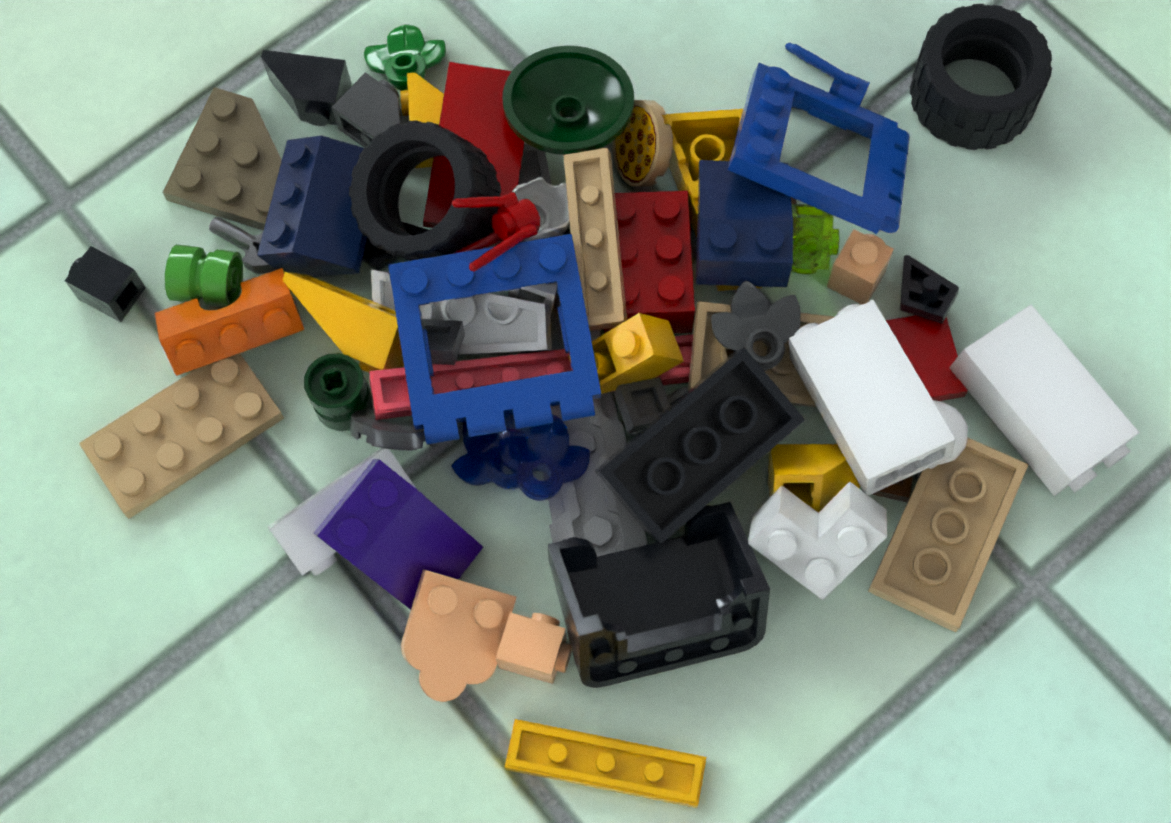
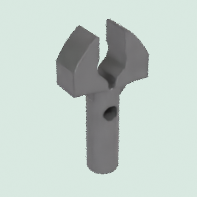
[209,217,276,274]

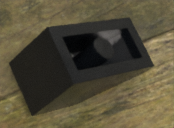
[261,50,352,126]

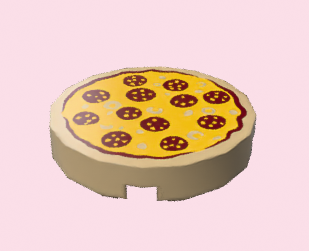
[613,100,673,186]

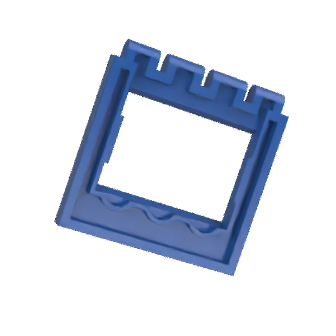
[727,62,910,234]
[388,234,601,445]

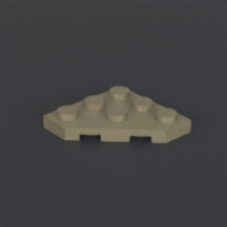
[162,87,282,230]

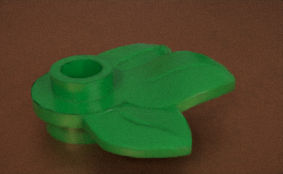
[364,24,446,91]

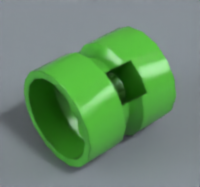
[165,244,243,307]

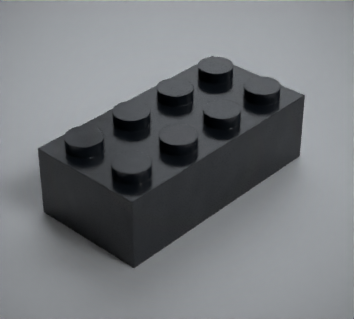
[595,347,805,544]

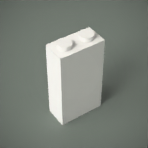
[789,300,956,496]
[949,304,1139,496]

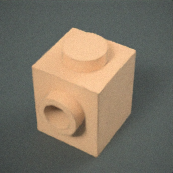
[827,229,894,305]
[496,612,572,684]

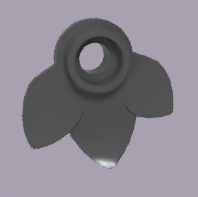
[711,281,801,371]

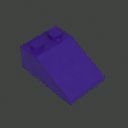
[313,459,483,610]

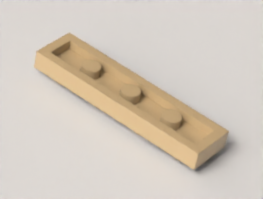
[563,148,627,331]

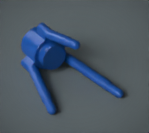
[785,43,870,110]

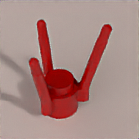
[452,192,540,272]

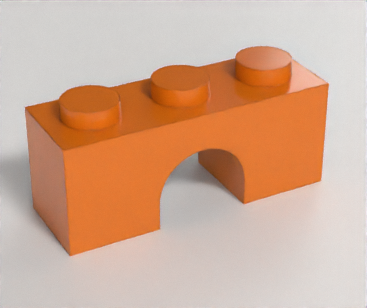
[155,268,305,376]

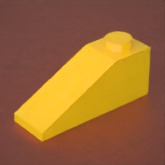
[282,272,404,373]

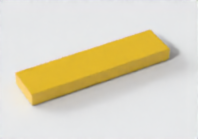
[505,719,707,808]

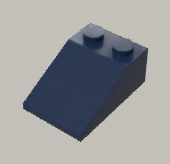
[696,160,793,287]

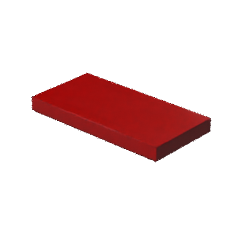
[423,62,525,236]

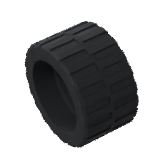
[910,3,1052,150]
[349,120,501,261]

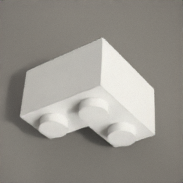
[748,482,887,600]

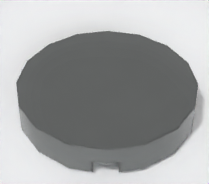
[350,408,439,451]

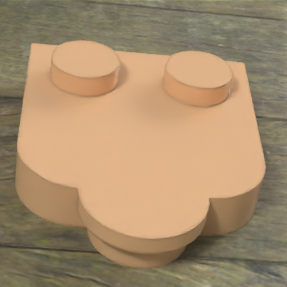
[401,570,516,702]

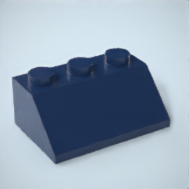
[257,135,368,277]

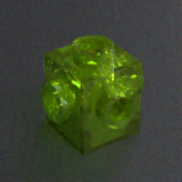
[792,204,839,274]

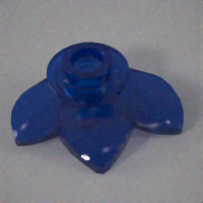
[451,413,534,489]
[499,414,590,501]

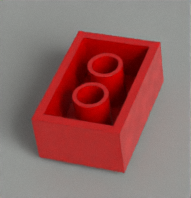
[604,191,695,334]

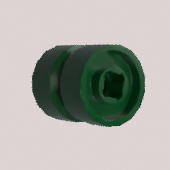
[304,353,372,431]

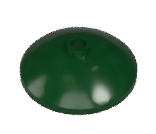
[503,45,634,155]

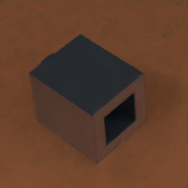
[65,246,146,322]

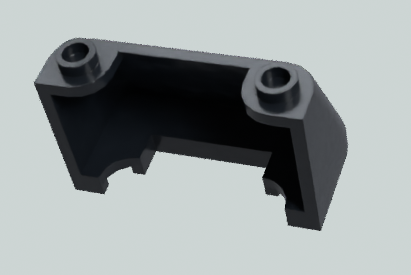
[548,502,770,688]

